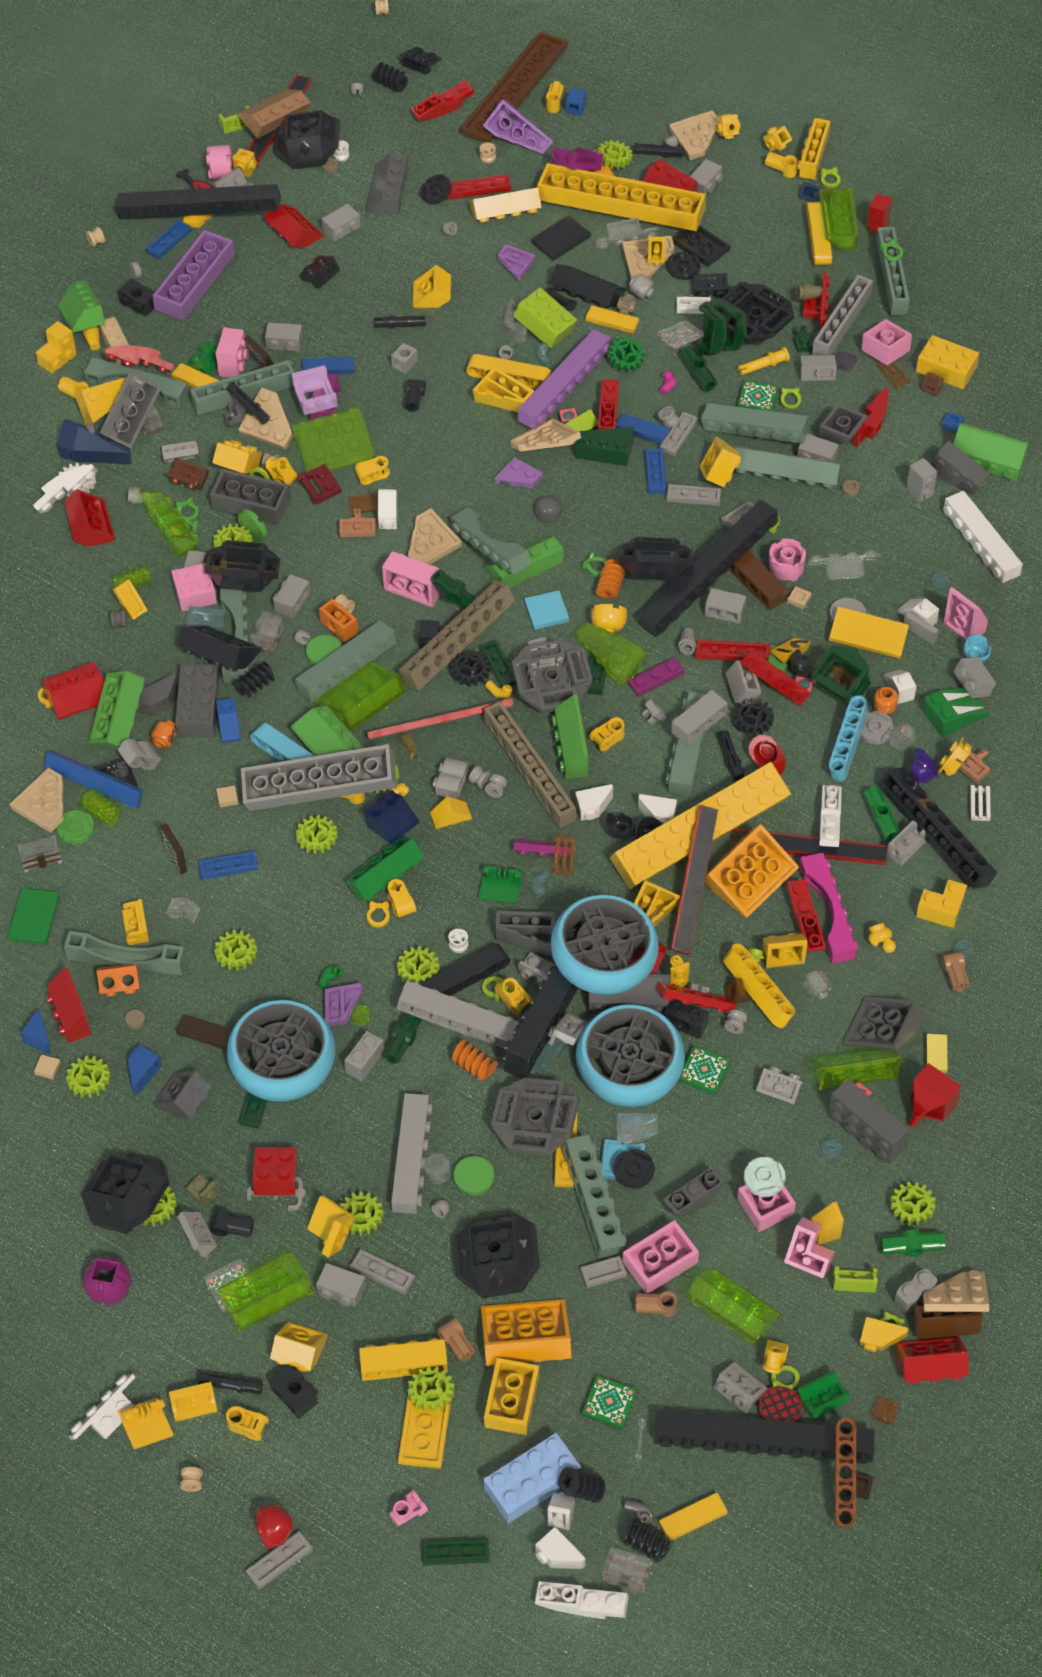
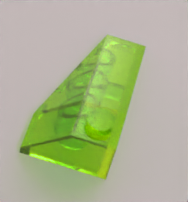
[576,622,649,686]

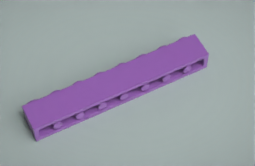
[518,329,611,430]

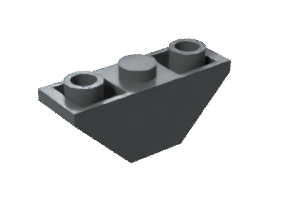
[136,674,178,716]
[663,1166,725,1216]

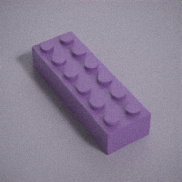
[153,230,235,321]

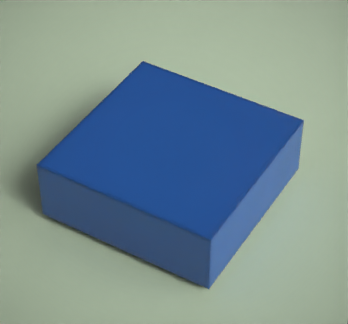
[941,412,964,433]

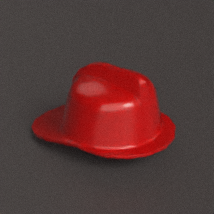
[749,735,786,775]

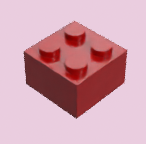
[252,1147,298,1196]

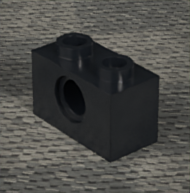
[118,278,155,316]
[664,999,709,1039]
[270,1365,318,1419]

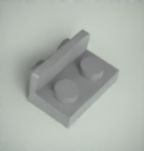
[212,168,252,188]
[162,441,199,464]
[518,952,555,986]
[548,1012,589,1046]
[756,1066,803,1105]
[178,1212,217,1257]
[714,1362,767,1413]

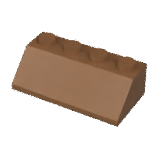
[238,89,311,139]

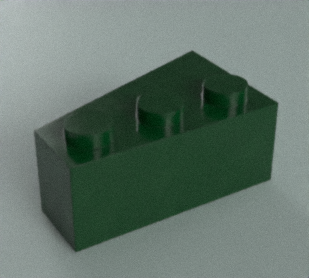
[576,427,635,466]

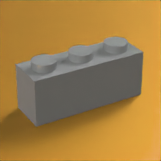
[672,690,728,746]

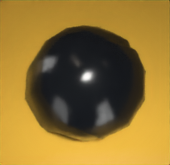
[605,812,634,839]
[634,816,662,840]

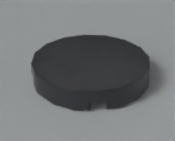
[420,174,452,205]
[667,252,701,280]
[614,1149,655,1189]

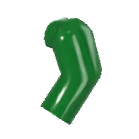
[317,966,343,990]

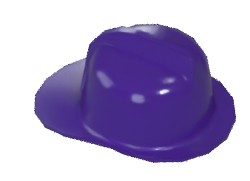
[909,748,939,783]

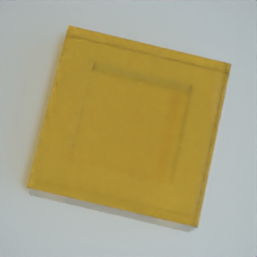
[401,734,417,760]

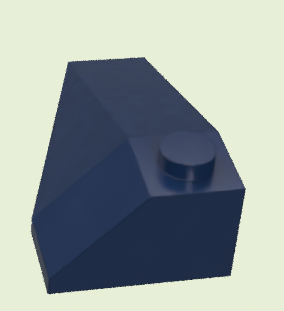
[58,419,132,464]

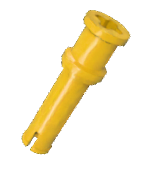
[737,347,790,376]

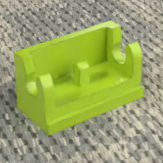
[218,105,250,134]
[833,1266,878,1293]

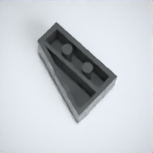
[930,440,990,495]
[496,911,555,958]

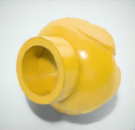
[868,922,897,953]

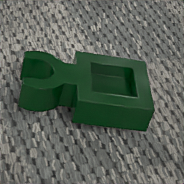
[793,325,813,353]

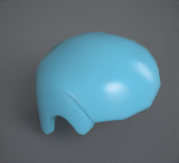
[963,634,991,663]

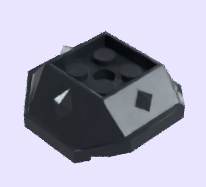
[275,110,340,170]
[721,282,794,345]
[619,537,693,580]
[205,540,280,592]
[81,1154,170,1234]
[453,1213,540,1299]

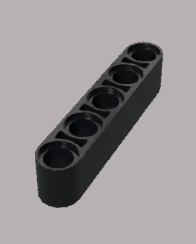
[420,944,511,996]

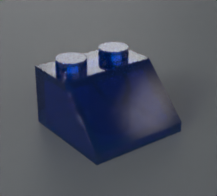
[363,790,420,844]

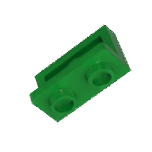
[187,340,219,376]
[798,1371,851,1419]

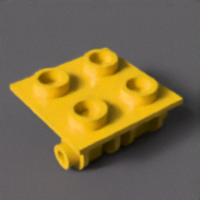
[117,1398,174,1450]

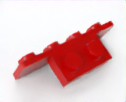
[803,271,830,331]
[740,650,810,706]

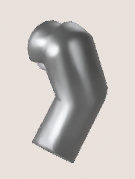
[624,1499,652,1525]

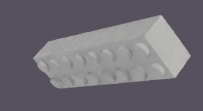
[241,744,397,811]

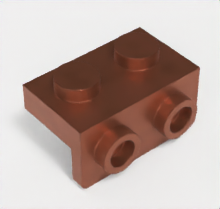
[166,459,209,491]

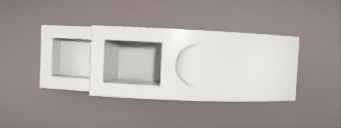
[33,464,98,514]
[819,785,842,847]
[535,1582,629,1619]

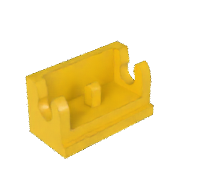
[122,899,149,945]
[169,1382,218,1422]

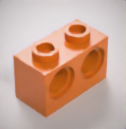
[97,963,140,996]

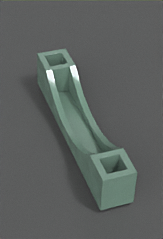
[84,357,189,410]
[451,507,531,575]
[220,589,249,683]
[64,931,186,976]

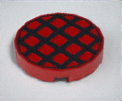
[759,1386,802,1423]

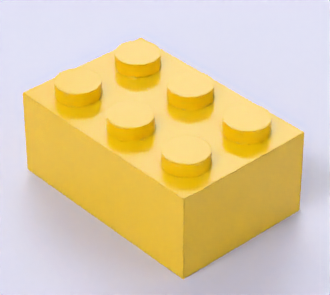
[916,335,979,390]
[484,1358,539,1435]

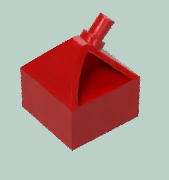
[908,1063,962,1128]

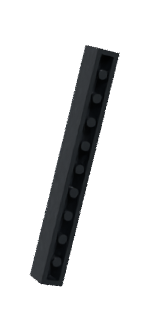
[115,184,281,219]
[638,499,779,637]
[655,1411,875,1464]

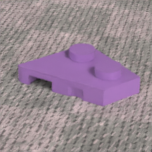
[498,244,535,281]
[494,457,543,488]
[325,983,364,1027]

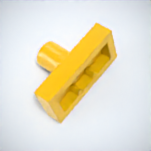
[113,579,148,620]

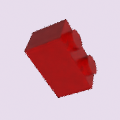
[867,193,892,233]

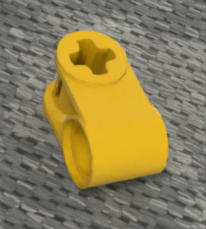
[355,456,390,485]
[265,457,297,486]
[589,717,625,752]
[388,879,416,918]
[495,978,532,1016]
[763,1340,789,1373]
[226,1406,269,1441]

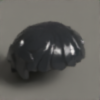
[791,649,814,678]

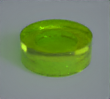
[351,1005,371,1025]

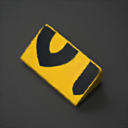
[771,637,811,663]

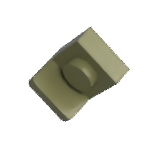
[186,1174,219,1206]

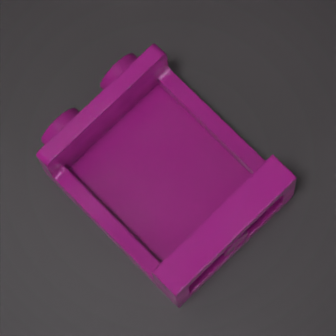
[551,147,604,170]

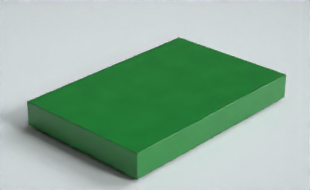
[8,888,60,945]

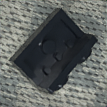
[299,255,340,289]
[693,273,729,297]

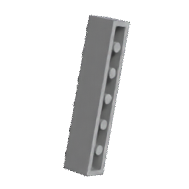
[812,275,873,355]
[396,981,519,1049]
[391,1093,433,1214]

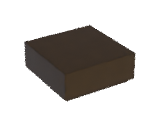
[847,1473,874,1500]

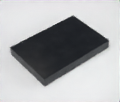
[531,215,591,261]
[672,225,731,267]

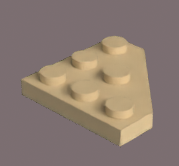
[669,110,717,160]
[622,236,674,280]
[238,387,293,450]
[510,418,581,451]
[408,508,462,565]
[9,768,64,833]
[923,1270,989,1312]

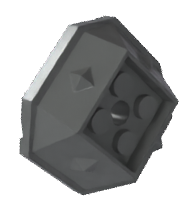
[512,639,593,713]
[491,1078,580,1156]

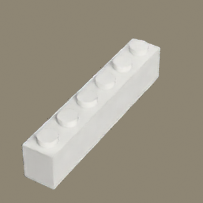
[943,490,1023,583]

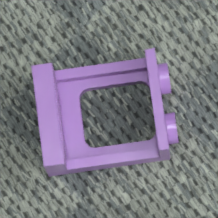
[292,365,338,415]

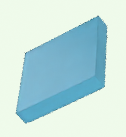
[524,590,569,630]
[601,1139,645,1180]

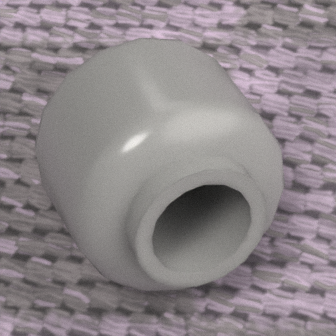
[629,274,654,299]

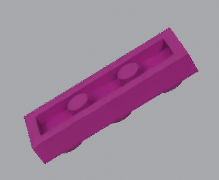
[628,657,685,697]
[514,839,573,857]

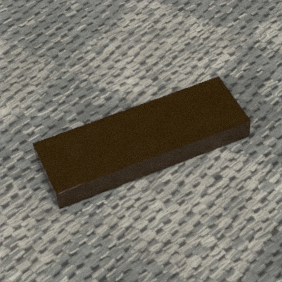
[176,1015,232,1050]

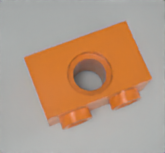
[319,599,358,642]

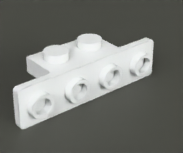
[68,1374,136,1440]

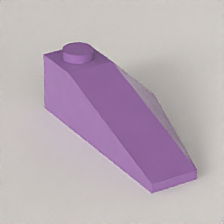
[483,99,553,154]

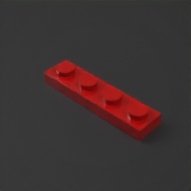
[447,174,512,200]
[695,640,771,662]
[656,982,736,1012]

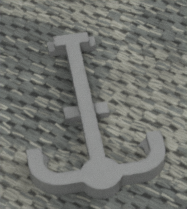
[247,1177,306,1211]

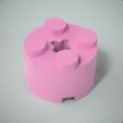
[206,145,233,179]
[768,539,806,581]

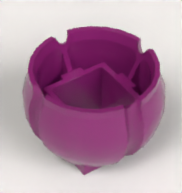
[83,1256,132,1306]

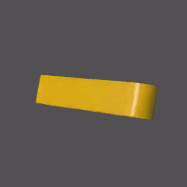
[807,202,832,266]
[466,354,552,389]
[723,944,795,1028]

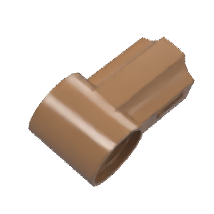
[941,952,970,992]
[636,1291,678,1317]
[436,1318,475,1362]

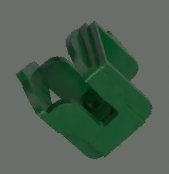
[694,298,748,357]
[811,645,871,707]

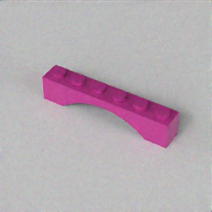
[799,853,858,964]

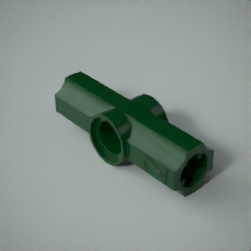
[680,345,717,392]
[431,569,476,609]
[383,1013,422,1064]

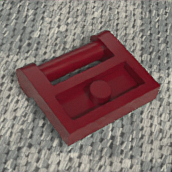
[297,464,342,505]

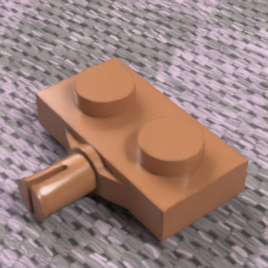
[339,508,376,538]
[956,748,990,783]

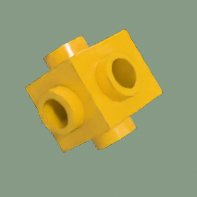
[716,113,740,139]
[763,125,793,151]
[232,148,257,178]

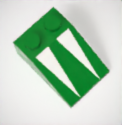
[922,688,990,737]

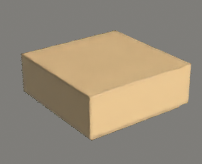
[787,586,812,609]
[216,785,238,808]
[34,1055,61,1080]

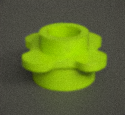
[748,948,765,963]

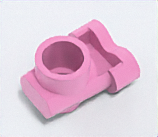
[389,1490,428,1527]

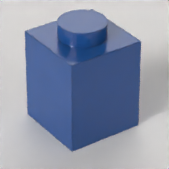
[566,88,587,116]

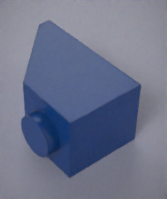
[216,698,241,743]
[128,1045,161,1096]

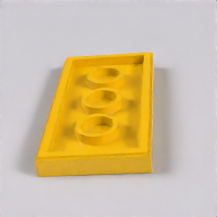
[829,607,909,659]
[398,1384,452,1469]

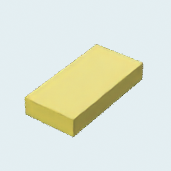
[926,1034,948,1073]

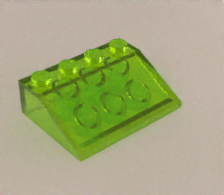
[292,407,375,472]
[313,662,407,732]

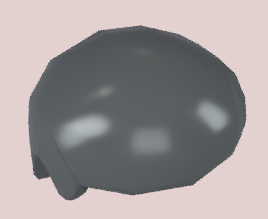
[224,399,246,427]
[535,496,562,523]

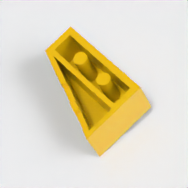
[75,377,126,427]
[634,880,680,928]

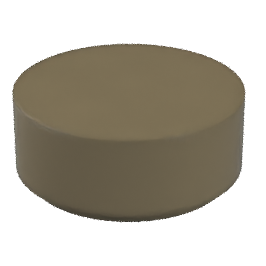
[322,158,338,174]
[842,480,860,497]
[125,1009,146,1030]

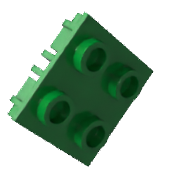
[478,864,524,905]

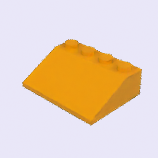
[704,824,799,918]
[481,1299,571,1366]

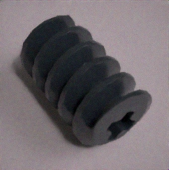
[373,62,408,92]
[233,661,275,698]
[558,1467,605,1503]
[624,1518,674,1563]

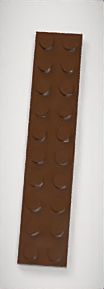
[461,31,568,143]

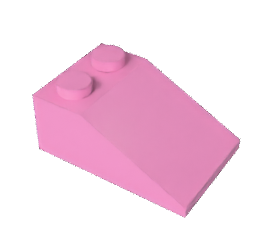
[944,587,988,640]

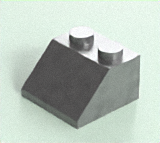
[819,404,868,445]
[153,1071,212,1119]

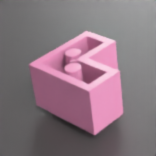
[784,1217,835,1278]

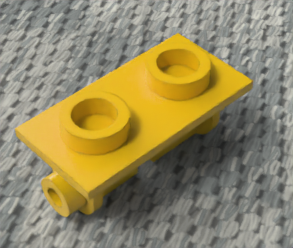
[939,737,972,776]
[670,955,690,987]

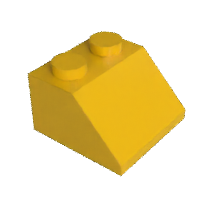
[413,265,451,308]
[699,437,741,487]
[762,933,807,968]
[270,1322,328,1371]

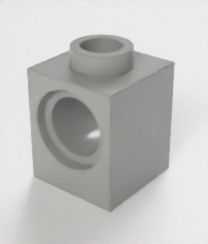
[391,343,418,374]

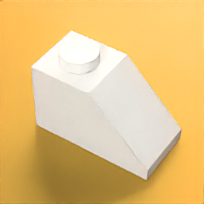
[378,489,398,530]
[898,598,939,626]
[882,669,916,704]
[575,784,613,821]
[638,794,677,825]
[548,1492,575,1530]
[535,1527,585,1569]

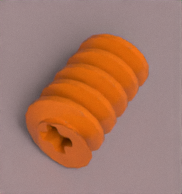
[596,559,625,599]
[452,1039,498,1081]

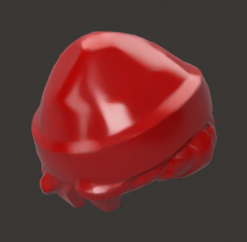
[255,1504,293,1549]

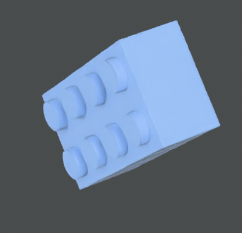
[483,1433,581,1524]

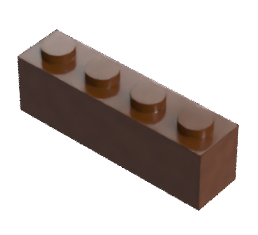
[728,550,787,611]

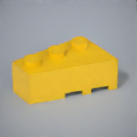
[473,366,535,412]

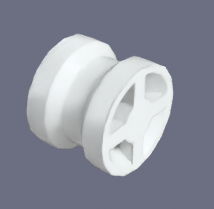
[333,140,349,161]
[448,929,468,953]

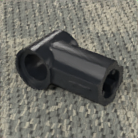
[404,379,426,412]
[210,1209,254,1237]

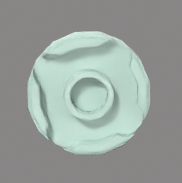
[744,1157,786,1197]

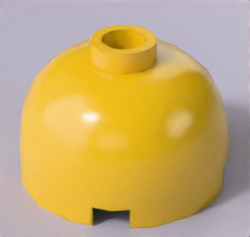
[591,604,628,636]

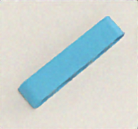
[829,695,868,782]
[250,722,314,762]

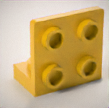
[308,1195,355,1258]

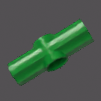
[864,786,900,842]
[880,1229,946,1257]

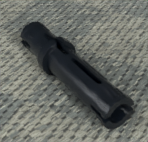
[634,143,683,158]
[374,315,426,329]
[226,382,270,425]
[717,730,745,781]
[198,1371,263,1395]

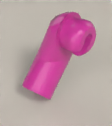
[659,370,676,395]

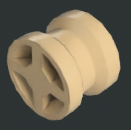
[375,0,389,15]
[480,142,496,163]
[86,227,105,247]
[335,594,355,613]
[180,1467,203,1492]

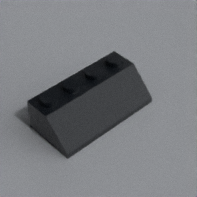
[550,264,627,309]
[178,625,262,672]

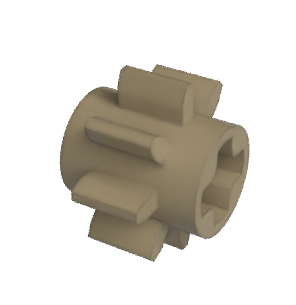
[617,293,638,315]

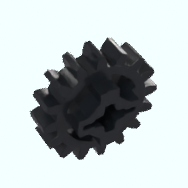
[451,649,491,687]
[733,698,774,736]

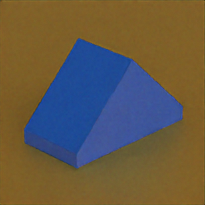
[21,1010,51,1054]

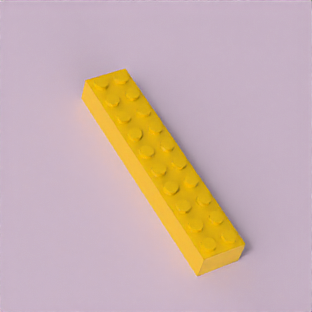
[537,163,706,231]
[610,762,791,890]

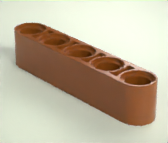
[834,1417,856,1529]

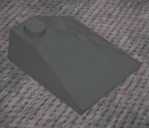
[843,996,925,1051]

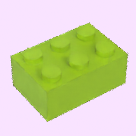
[514,288,577,348]

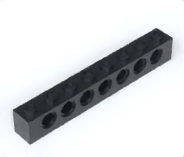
[879,767,998,889]

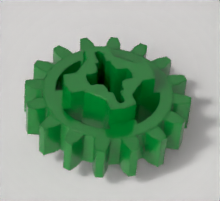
[607,335,645,373]

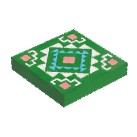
[737,380,778,411]
[678,1046,731,1095]
[582,1375,637,1430]

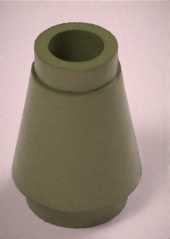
[796,284,822,301]

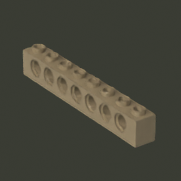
[399,581,515,691]
[484,701,576,829]

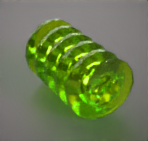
[112,564,152,590]
[79,789,121,827]

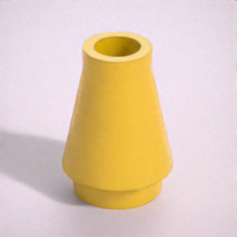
[83,326,100,350]

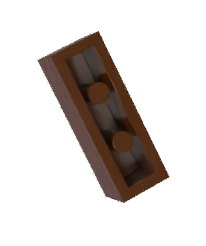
[913,1305,982,1339]

